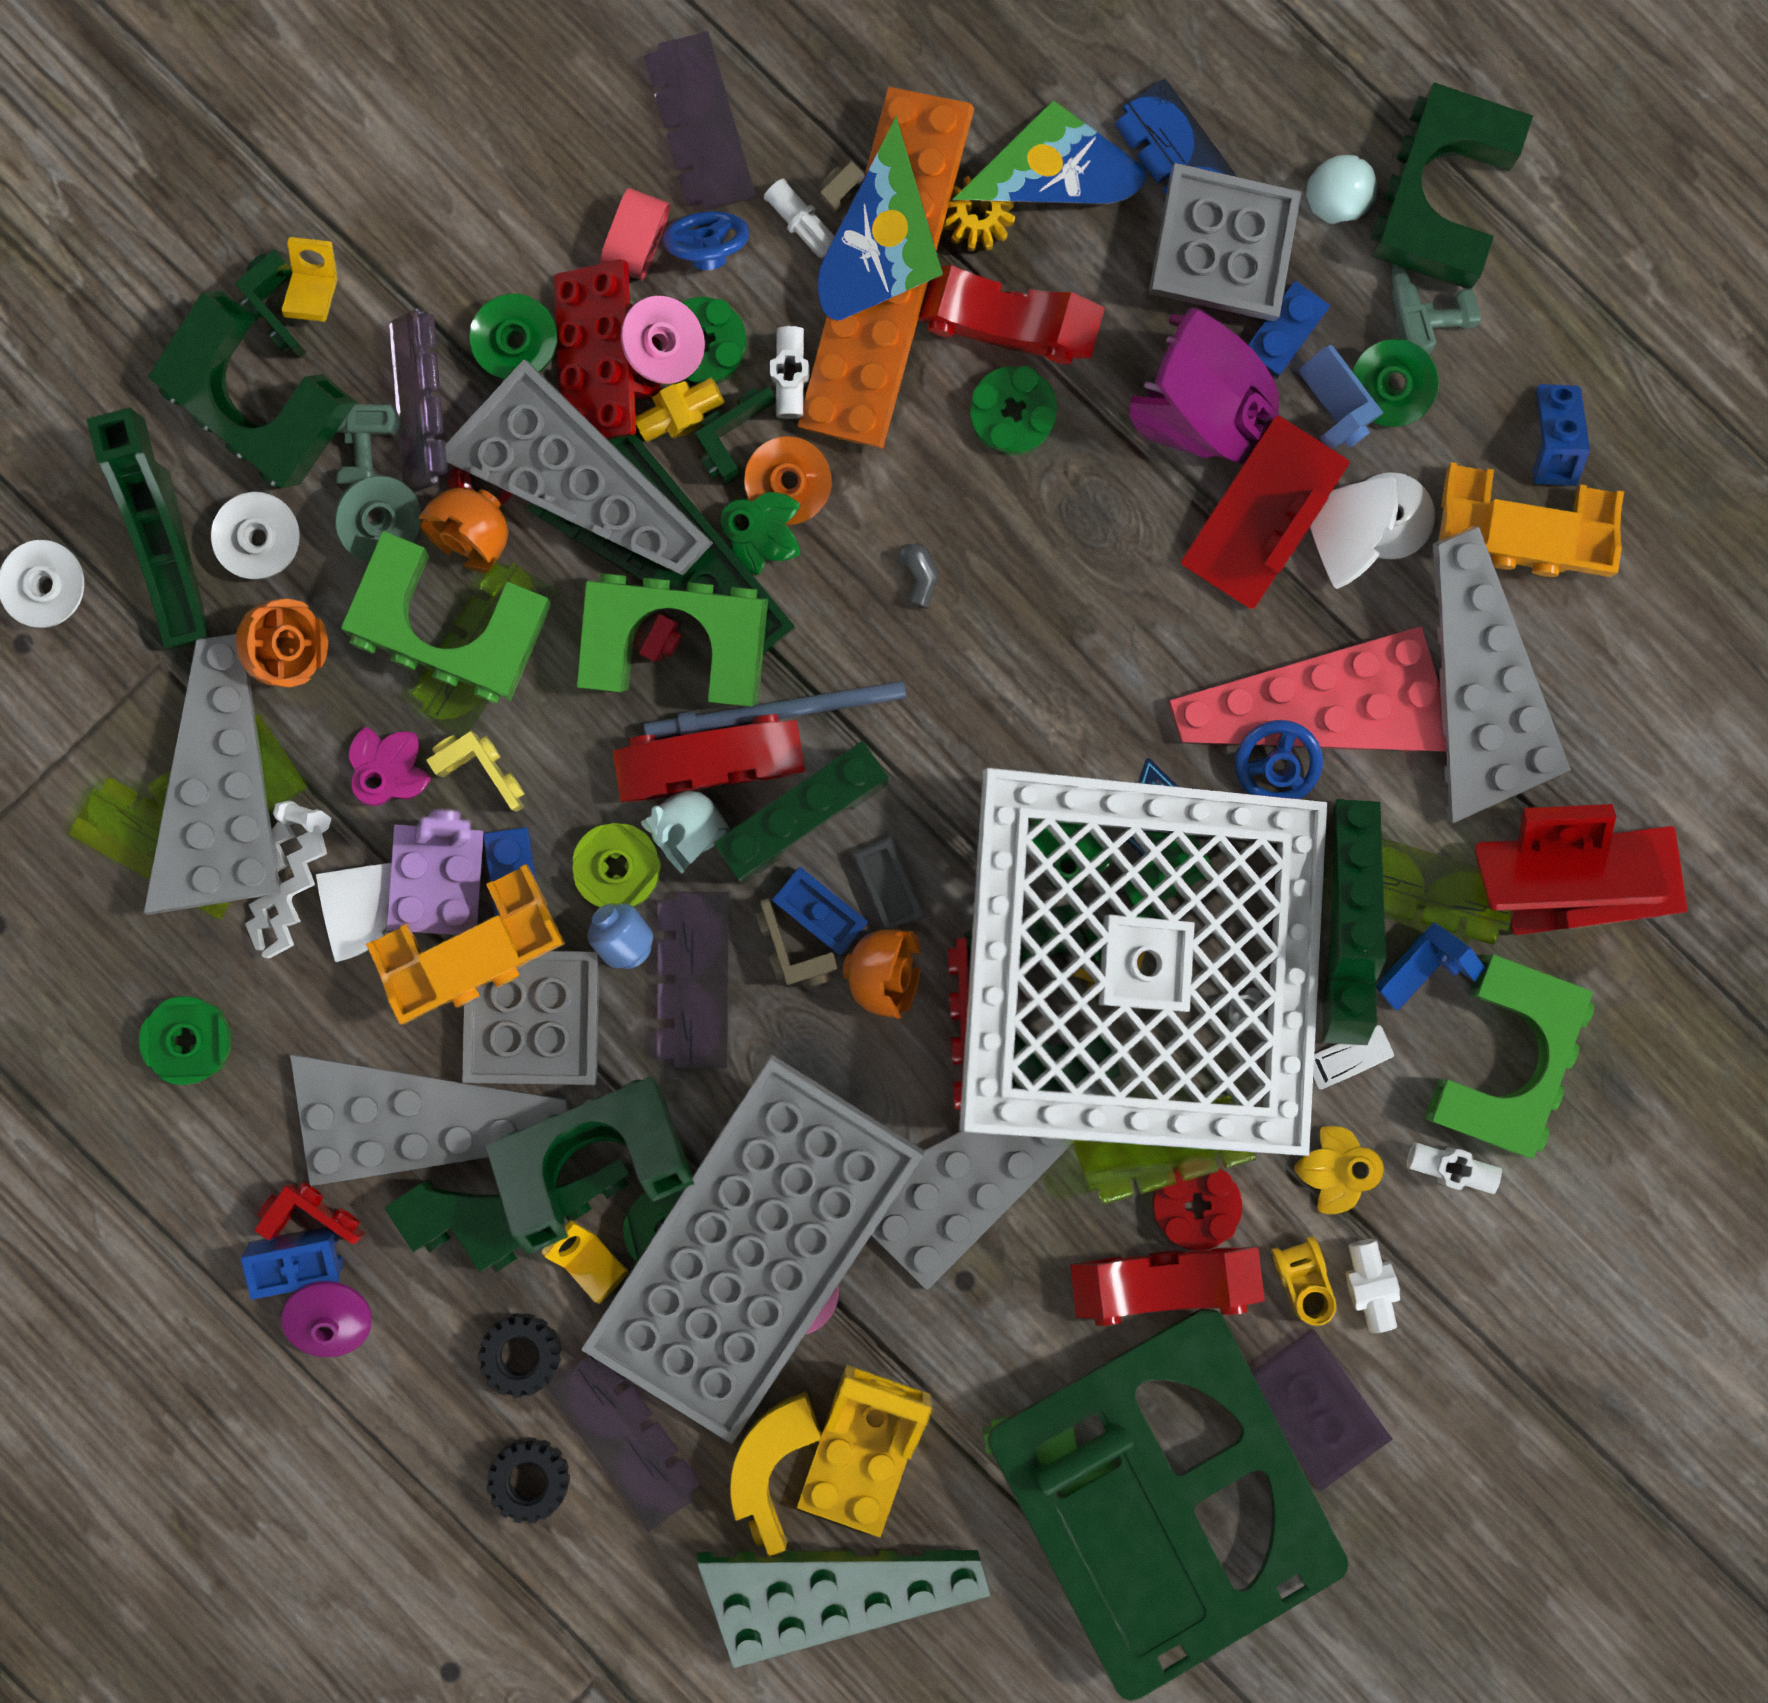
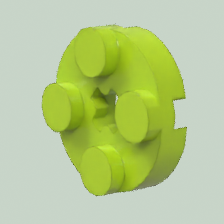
[573,823,662,908]

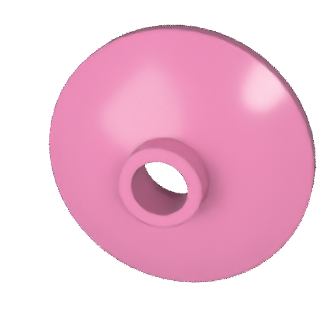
[621,296,705,384]

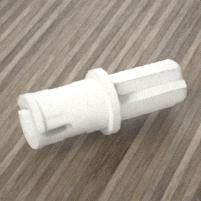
[764,178,835,258]

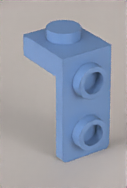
[1299,345,1383,450]

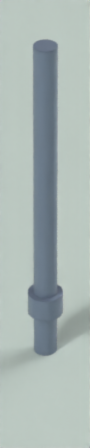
[644,681,906,739]

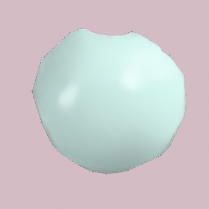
[1306,155,1378,224]

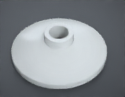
[1366,472,1435,560]
[211,492,300,580]
[0,540,84,628]

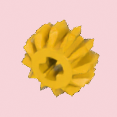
[943,176,1015,252]

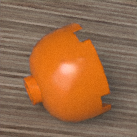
[418,488,509,573]
[235,598,329,688]
[843,929,921,1019]

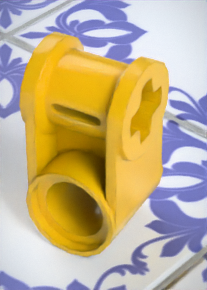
[1271,1236,1336,1326]

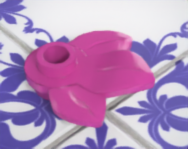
[348,727,431,806]

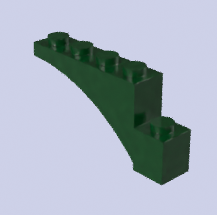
[86,408,211,650]
[1322,799,1386,1046]
[384,1156,634,1273]

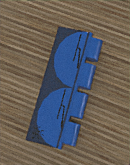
[1114,78,1237,195]

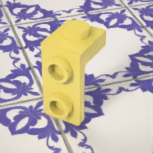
[426,731,525,812]

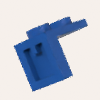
[1532,384,1590,486]
[1376,922,1486,1010]

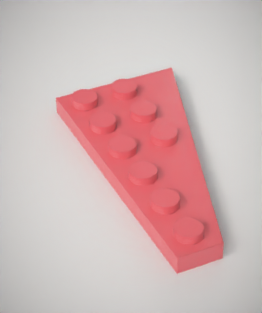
[1168,626,1446,753]

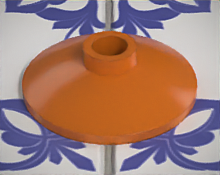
[744,436,832,525]

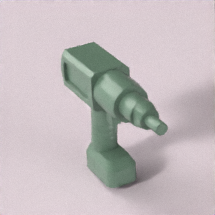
[1391,264,1481,354]
[336,404,400,486]

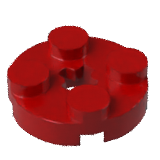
[1152,1161,1242,1251]

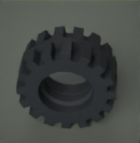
[478,1314,561,1398]
[487,1438,570,1524]

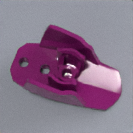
[1129,308,1279,464]

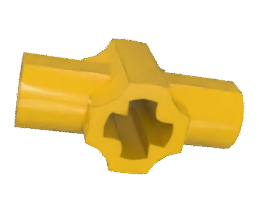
[636,377,725,442]

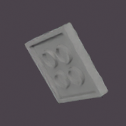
[1149,163,1301,322]
[462,951,600,1085]

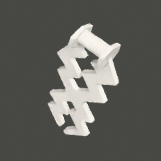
[245,800,331,958]

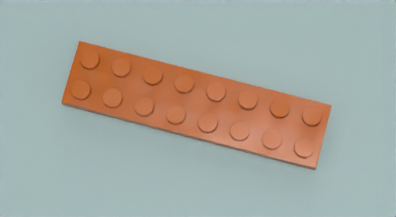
[797,86,975,449]

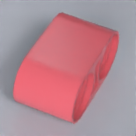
[600,188,670,280]

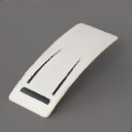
[1313,1025,1394,1089]

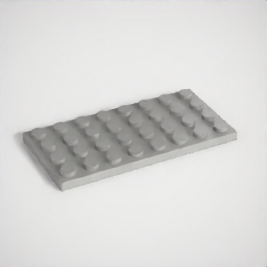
[581,1055,924,1444]

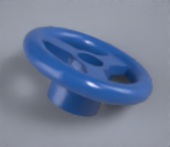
[663,211,750,270]
[1235,720,1323,799]

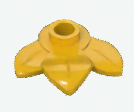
[1294,1126,1384,1214]

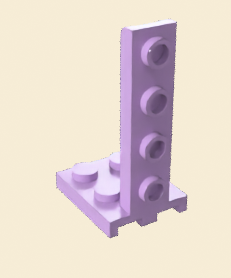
[387,810,483,935]

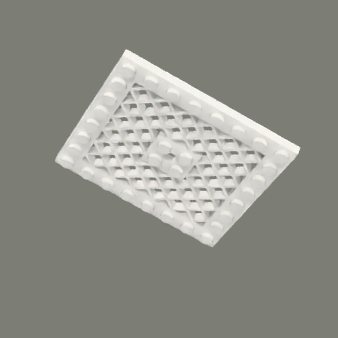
[960,768,1327,1156]

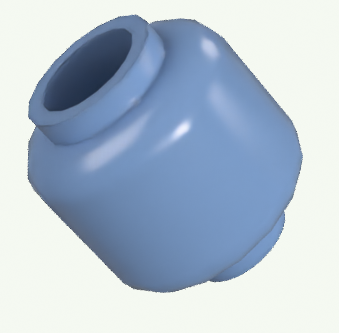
[587,903,654,969]

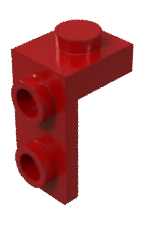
[254,1182,366,1245]

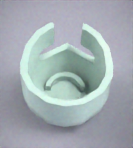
[641,790,731,874]

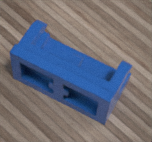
[240,1227,343,1300]

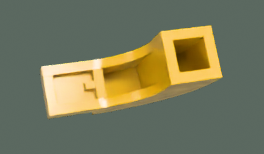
[730,1391,822,1557]

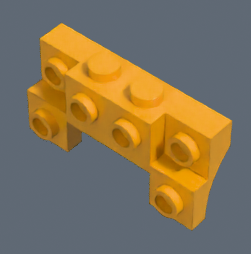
[1438,462,1624,577]
[366,864,565,1024]

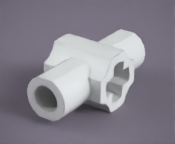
[770,326,810,419]
[1407,1142,1502,1194]
[1346,1239,1400,1333]

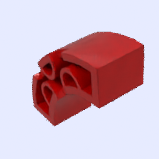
[918,265,1105,365]
[612,714,806,803]
[1070,1247,1265,1326]

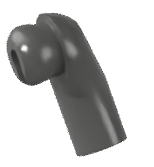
[898,543,939,609]

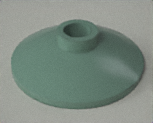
[335,475,422,562]

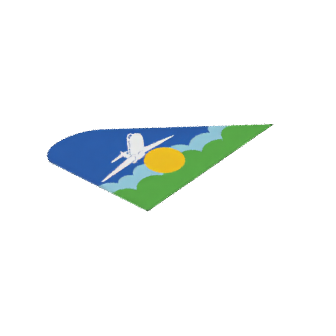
[952,100,1146,204]
[818,116,943,320]

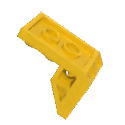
[797,1364,932,1538]

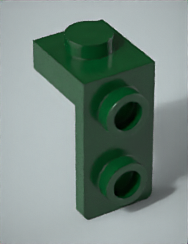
[234,249,307,358]
[695,387,776,485]

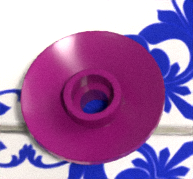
[281,1281,372,1357]

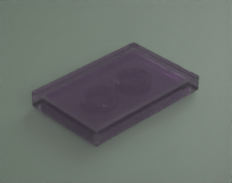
[1252,1329,1392,1491]

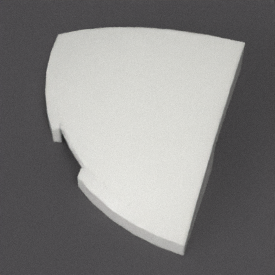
[1310,476,1398,589]
[316,863,391,962]

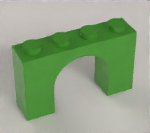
[341,531,551,704]
[577,573,768,707]
[1424,954,1594,1159]

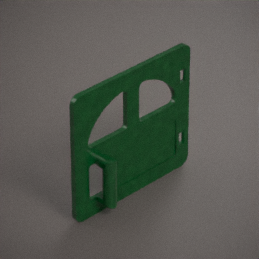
[988,1308,1348,1701]

